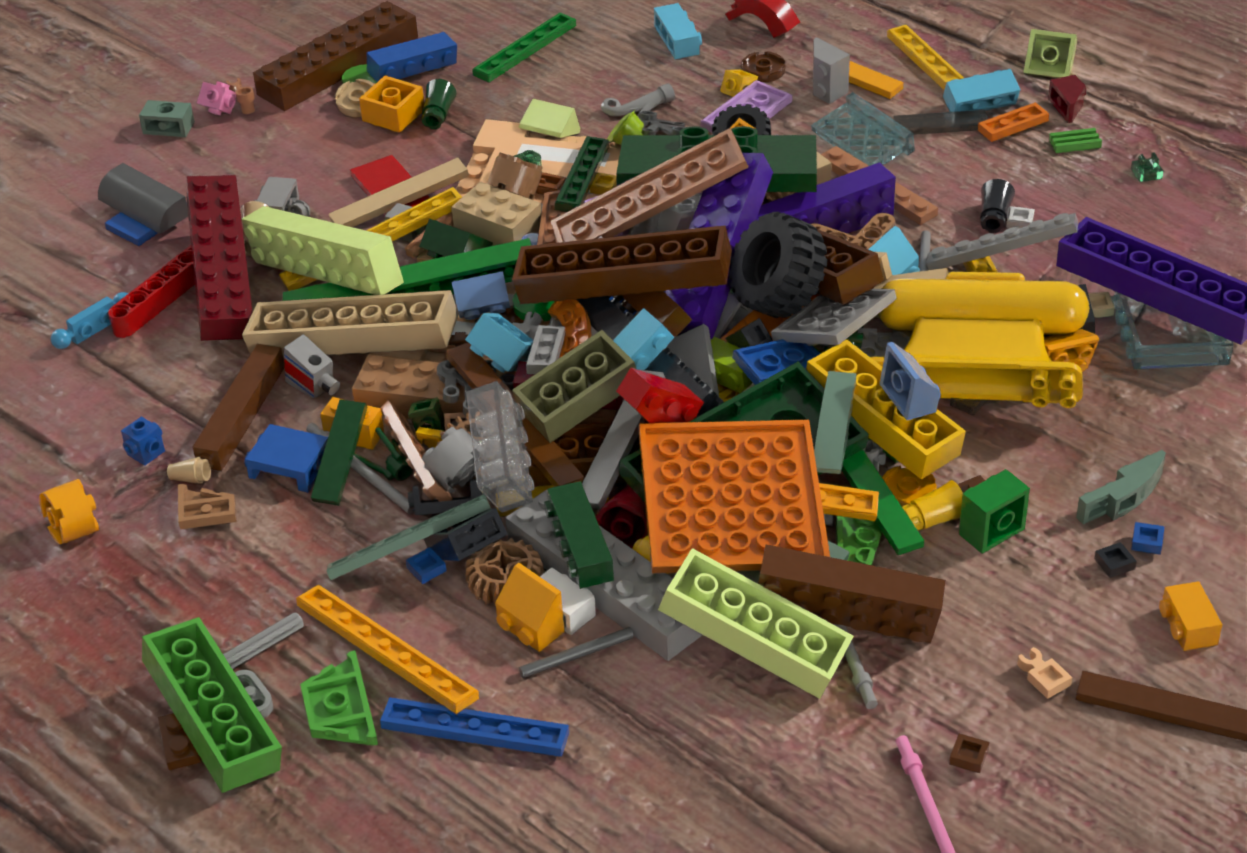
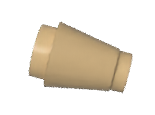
[167,457,211,484]

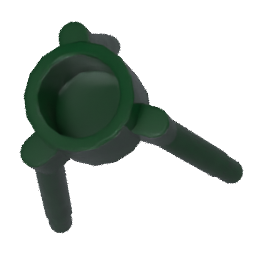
[354,427,413,481]

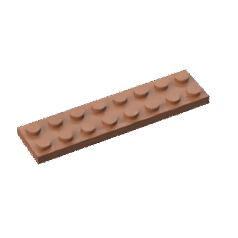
[551,128,748,243]

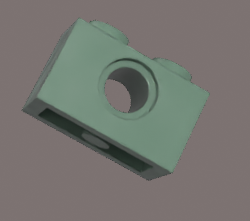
[139,100,195,137]

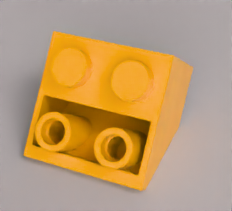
[1044,329,1099,372]

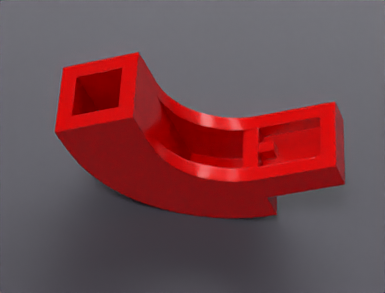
[725,0,800,38]

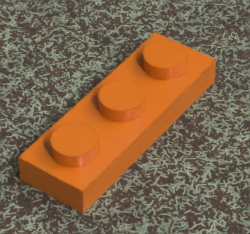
[978,102,1049,142]

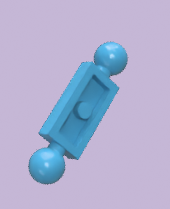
[50,292,128,349]

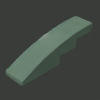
[814,371,856,474]

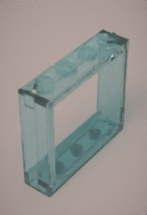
[1111,292,1234,369]

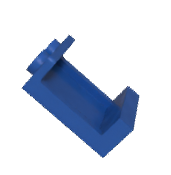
[244,424,328,493]

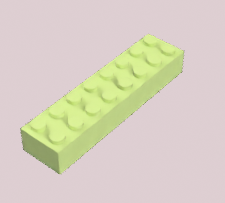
[241,206,404,295]

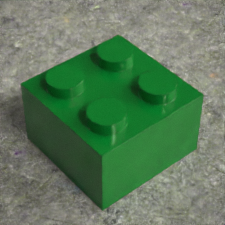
[959,469,1030,554]

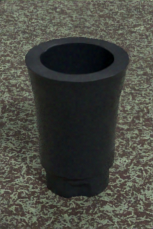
[980,179,1015,233]

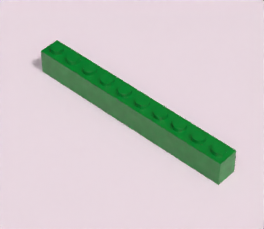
[282,238,531,301]

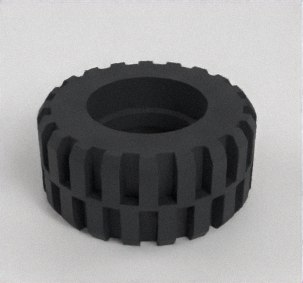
[729,212,827,318]

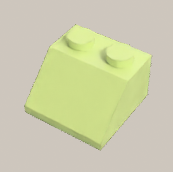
[1023,29,1077,78]

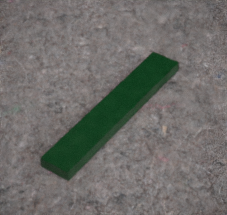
[554,136,609,212]

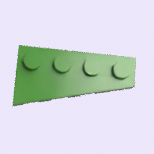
[835,515,882,565]

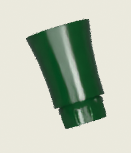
[421,79,457,129]

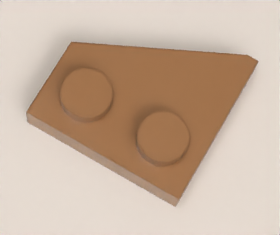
[178,484,237,530]

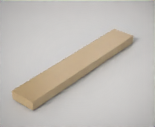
[329,158,469,227]

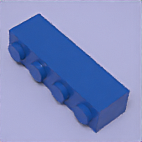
[367,32,457,82]

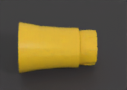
[902,480,963,530]

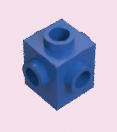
[121,416,165,466]

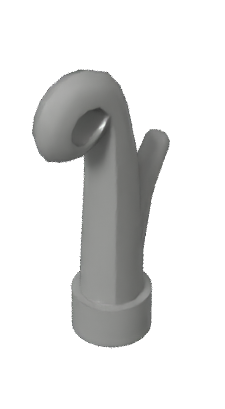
[601,83,675,117]

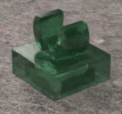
[1131,152,1164,182]

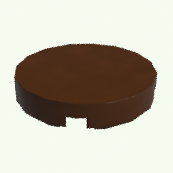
[741,51,786,82]

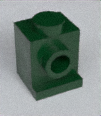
[408,397,445,432]

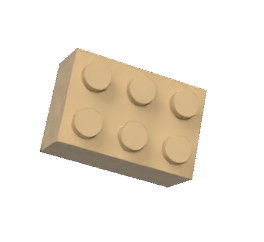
[452,182,542,246]

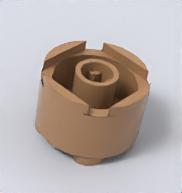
[487,152,543,200]

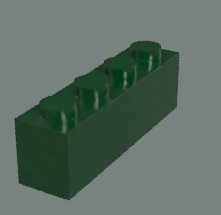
[544,481,614,589]

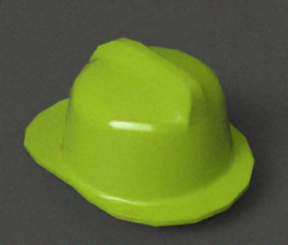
[607,110,644,145]

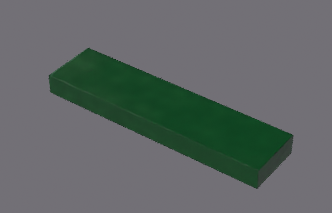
[311,399,368,506]

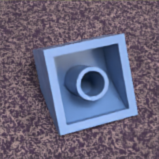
[452,271,510,320]
[880,342,941,420]

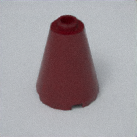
[596,484,648,549]

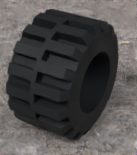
[712,104,771,135]

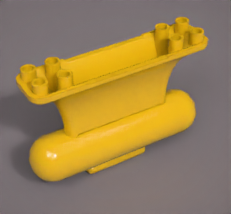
[870,272,1090,408]

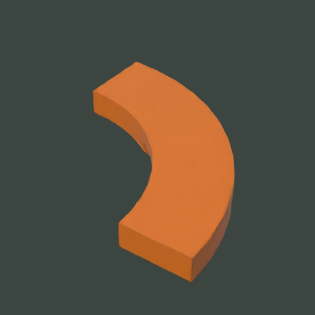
[548,299,591,358]

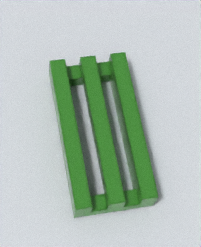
[1049,128,1102,153]

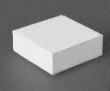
[1006,206,1035,228]

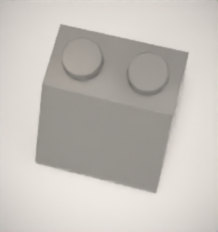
[813,37,850,104]

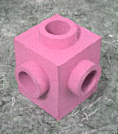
[197,81,236,116]

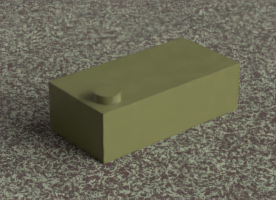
[512,330,636,443]

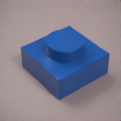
[1131,522,1165,555]
[406,547,447,584]

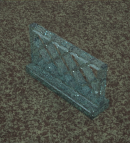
[811,92,915,166]

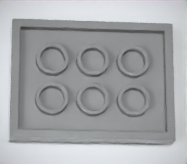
[771,289,897,346]

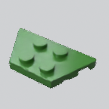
[300,650,378,746]

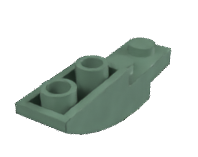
[1076,450,1166,524]

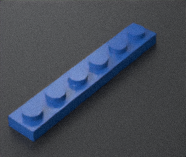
[380,697,569,757]

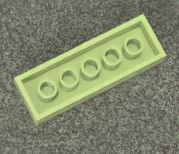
[658,548,854,699]

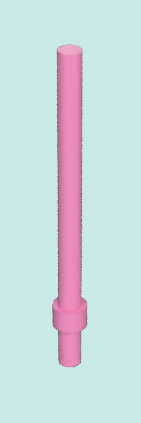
[896,735,955,853]

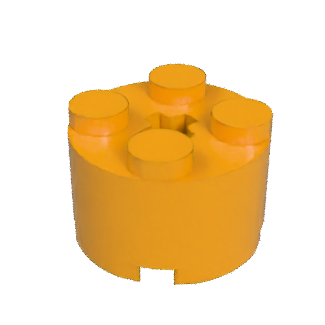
[39,479,99,544]

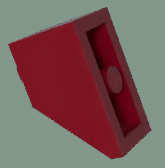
[1048,75,1087,123]

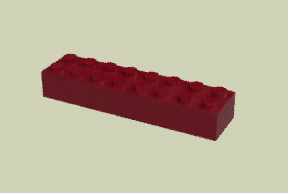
[186,175,253,341]

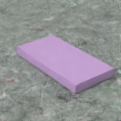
[701,80,792,133]

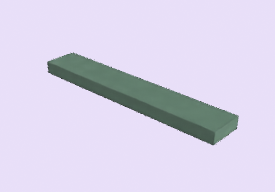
[326,495,490,580]

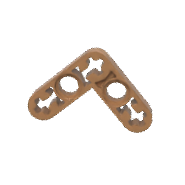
[811,213,895,249]

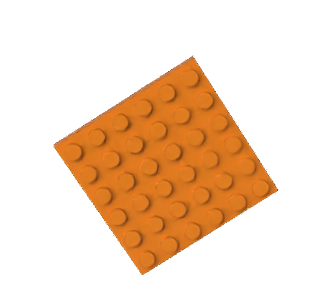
[639,420,830,573]

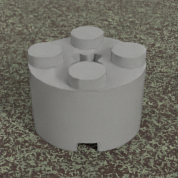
[422,427,489,493]

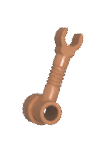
[226,78,255,114]

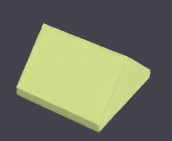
[519,99,580,138]

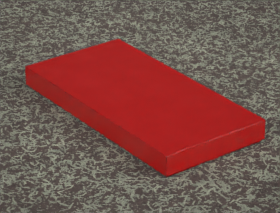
[350,155,430,216]

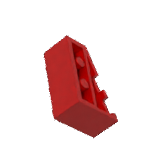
[616,368,704,423]

